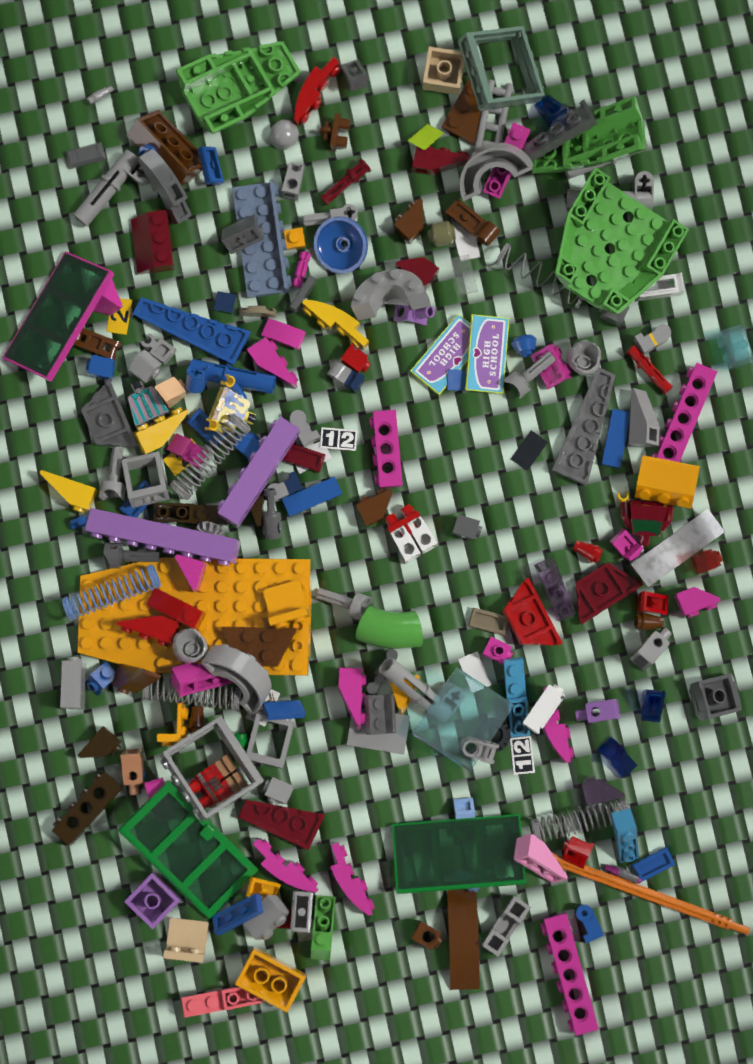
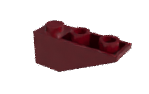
[412,145,471,175]

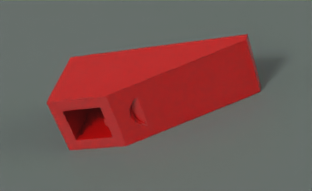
[117,615,182,647]

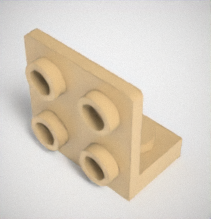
[163,918,209,963]

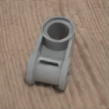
[460,736,499,764]

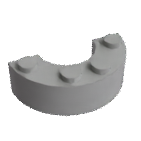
[460,143,533,201]
[351,269,431,320]
[201,644,272,715]

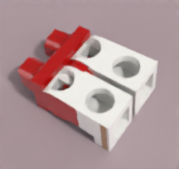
[385,504,438,564]

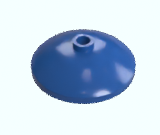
[314,216,368,274]

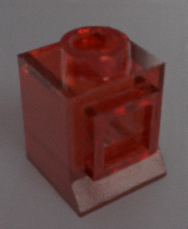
[690,549,722,575]

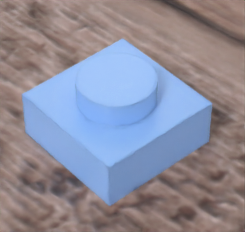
[453,798,475,819]

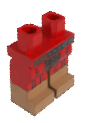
[189,754,248,809]

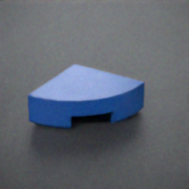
[69,516,88,530]

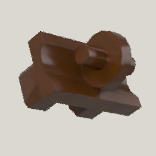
[319,113,350,152]

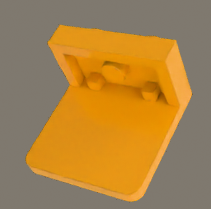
[263,580,310,629]
[157,703,188,747]

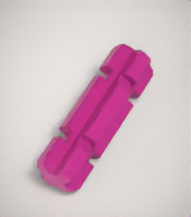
[292,251,310,288]

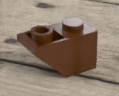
[394,198,423,244]
[356,488,393,527]

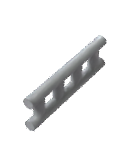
[473,80,513,152]

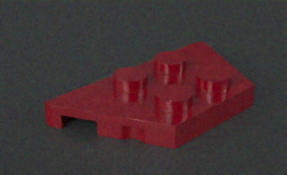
[575,562,644,625]

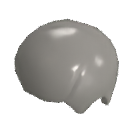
[269,119,299,150]

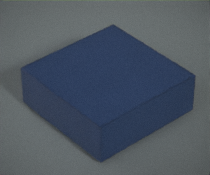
[214,291,236,314]

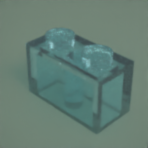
[717,324,753,370]

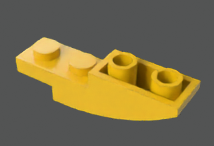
[302,299,369,350]

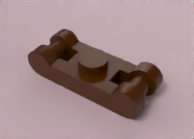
[73,328,122,360]

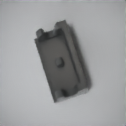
[221,214,264,254]

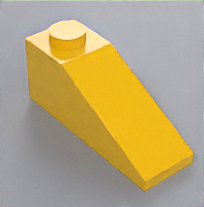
[40,470,97,513]

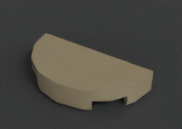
[239,306,277,317]

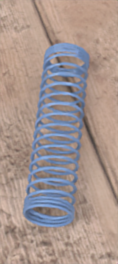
[62,564,161,621]

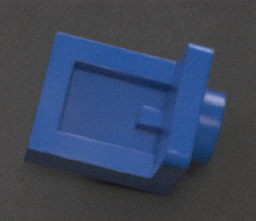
[85,662,116,696]

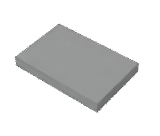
[347,708,410,754]

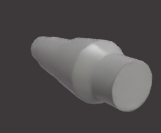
[87,86,113,105]

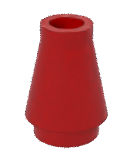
[573,540,603,563]

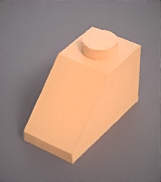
[155,377,187,409]

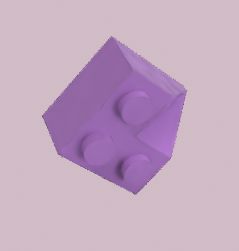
[125,873,182,929]

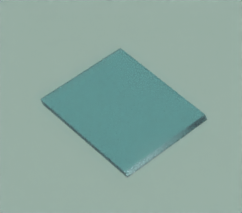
[412,667,514,772]

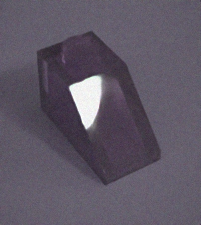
[580,776,625,806]

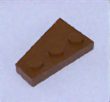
[441,79,481,146]

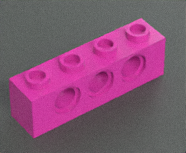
[369,410,403,490]

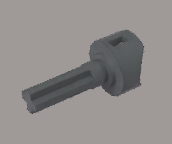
[103,543,160,569]

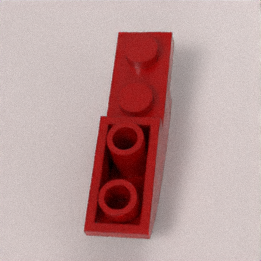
[294,57,340,127]

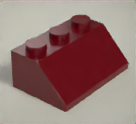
[131,210,175,275]

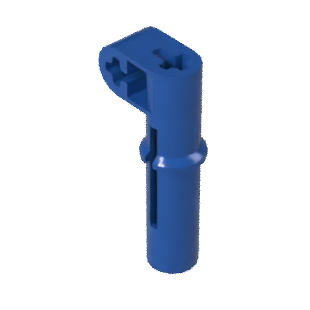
[185,359,276,394]

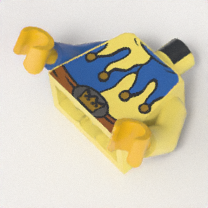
[205,374,256,433]

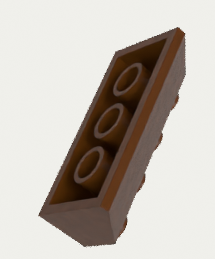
[127,110,202,186]

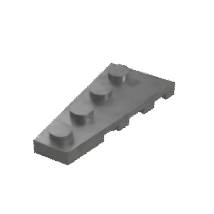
[523,99,597,161]

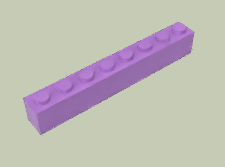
[85,508,241,566]

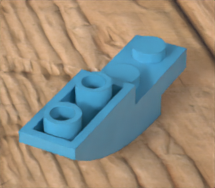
[503,657,530,737]

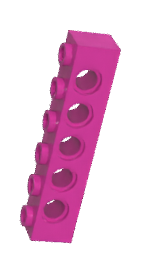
[652,363,718,462]
[540,913,599,1036]

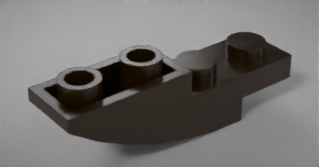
[154,503,232,526]

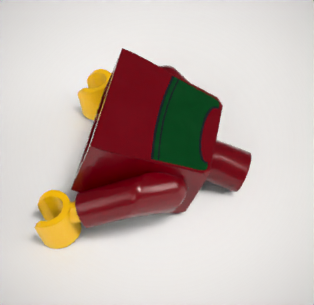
[618,491,674,546]

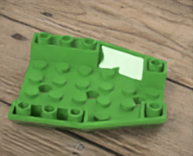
[555,167,689,315]

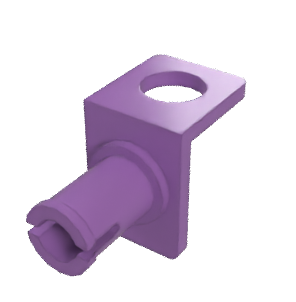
[394,305,435,326]

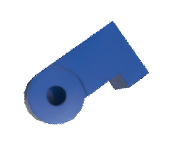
[575,905,604,943]

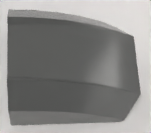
[689,673,742,721]

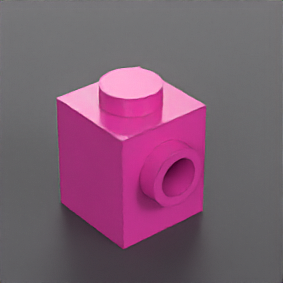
[482,636,513,665]

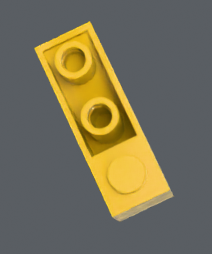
[133,407,189,454]

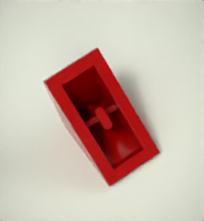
[637,591,669,615]

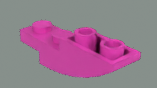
[483,122,531,199]
[542,687,574,763]
[253,839,319,893]
[330,842,375,915]

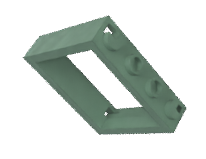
[458,26,545,111]

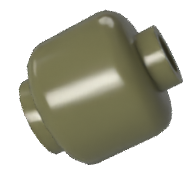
[428,221,456,247]

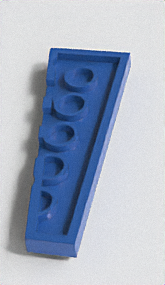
[133,297,251,366]

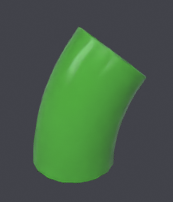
[356,606,423,649]

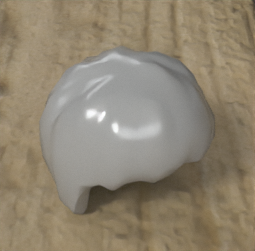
[567,340,601,376]
[172,628,208,664]

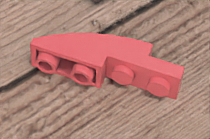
[181,986,263,1018]

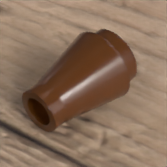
[634,612,664,631]
[188,706,206,735]

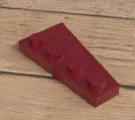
[238,799,325,850]

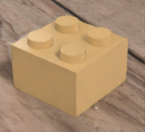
[422,47,464,95]

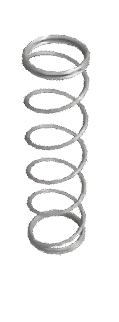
[495,243,583,309]

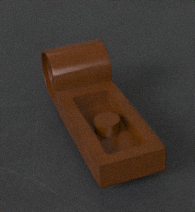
[445,198,501,247]

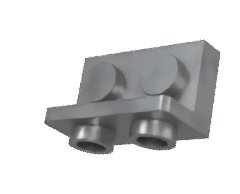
[364,694,396,735]

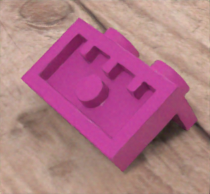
[531,345,572,389]

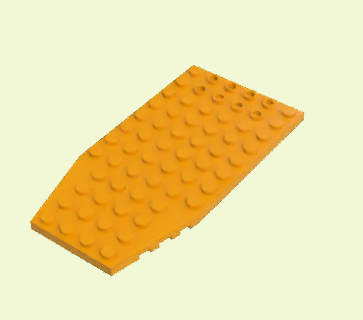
[78,558,312,676]

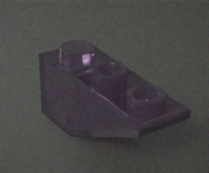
[534,557,576,622]

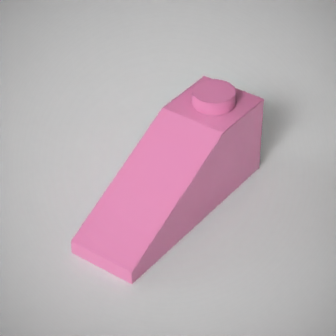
[514,834,568,883]

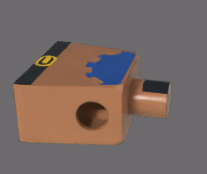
[121,748,145,795]

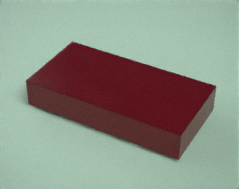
[284,444,326,473]

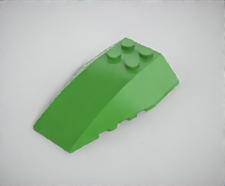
[176,41,301,134]
[532,96,646,174]

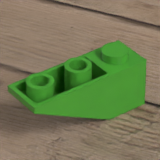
[311,895,336,961]

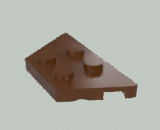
[222,627,297,667]

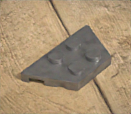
[81,379,138,448]

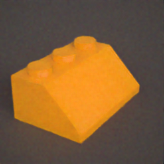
[635,455,700,509]
[235,947,307,1012]

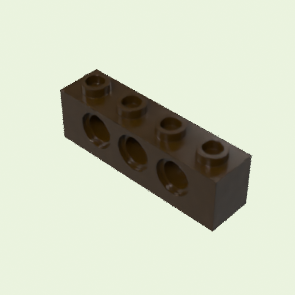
[51,772,124,846]

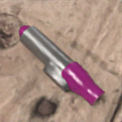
[605,864,642,884]

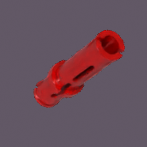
[626,345,673,395]

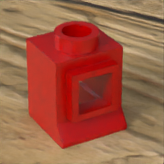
[341,344,371,373]
[561,836,594,869]

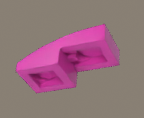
[261,318,306,350]

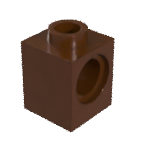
[411,921,443,950]

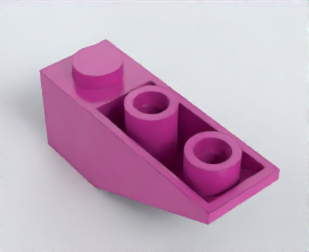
[247,337,299,389]
[339,668,366,730]

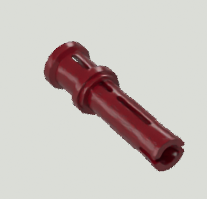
[320,158,372,206]

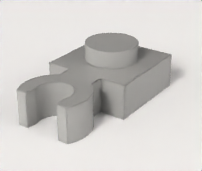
[141,334,177,365]

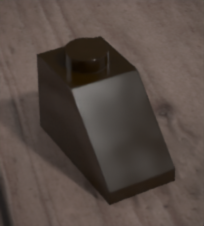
[77,726,122,758]

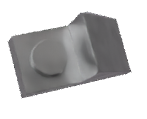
[341,59,369,92]

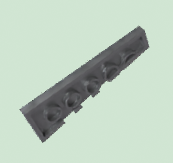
[552,368,616,486]

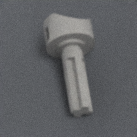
[504,352,556,399]
[99,447,126,501]
[316,588,373,621]

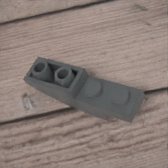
[137,149,192,225]

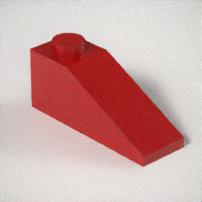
[146,588,206,631]

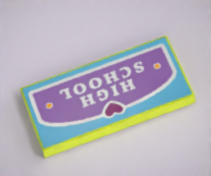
[410,314,470,396]
[465,314,509,394]

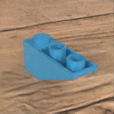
[611,808,639,863]

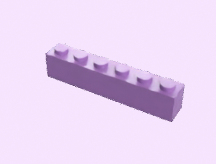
[217,417,300,528]

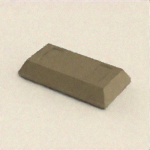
[468,607,509,636]

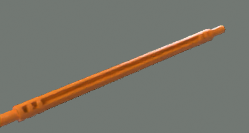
[552,853,750,935]

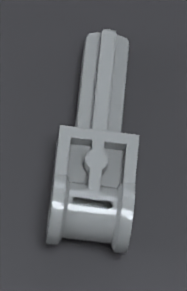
[303,204,358,226]

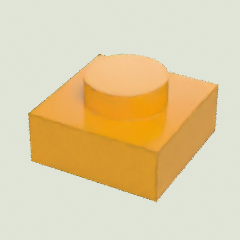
[284,227,306,250]

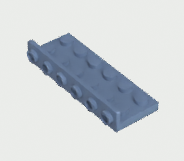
[232,179,292,298]

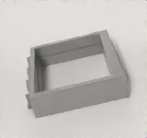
[160,716,264,822]

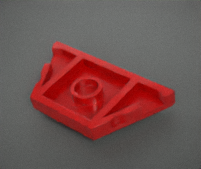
[502,577,563,646]

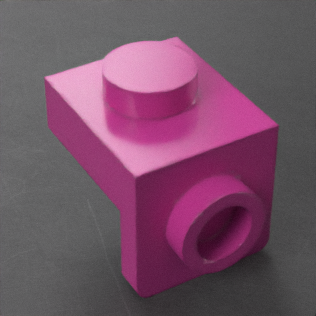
[609,528,644,561]

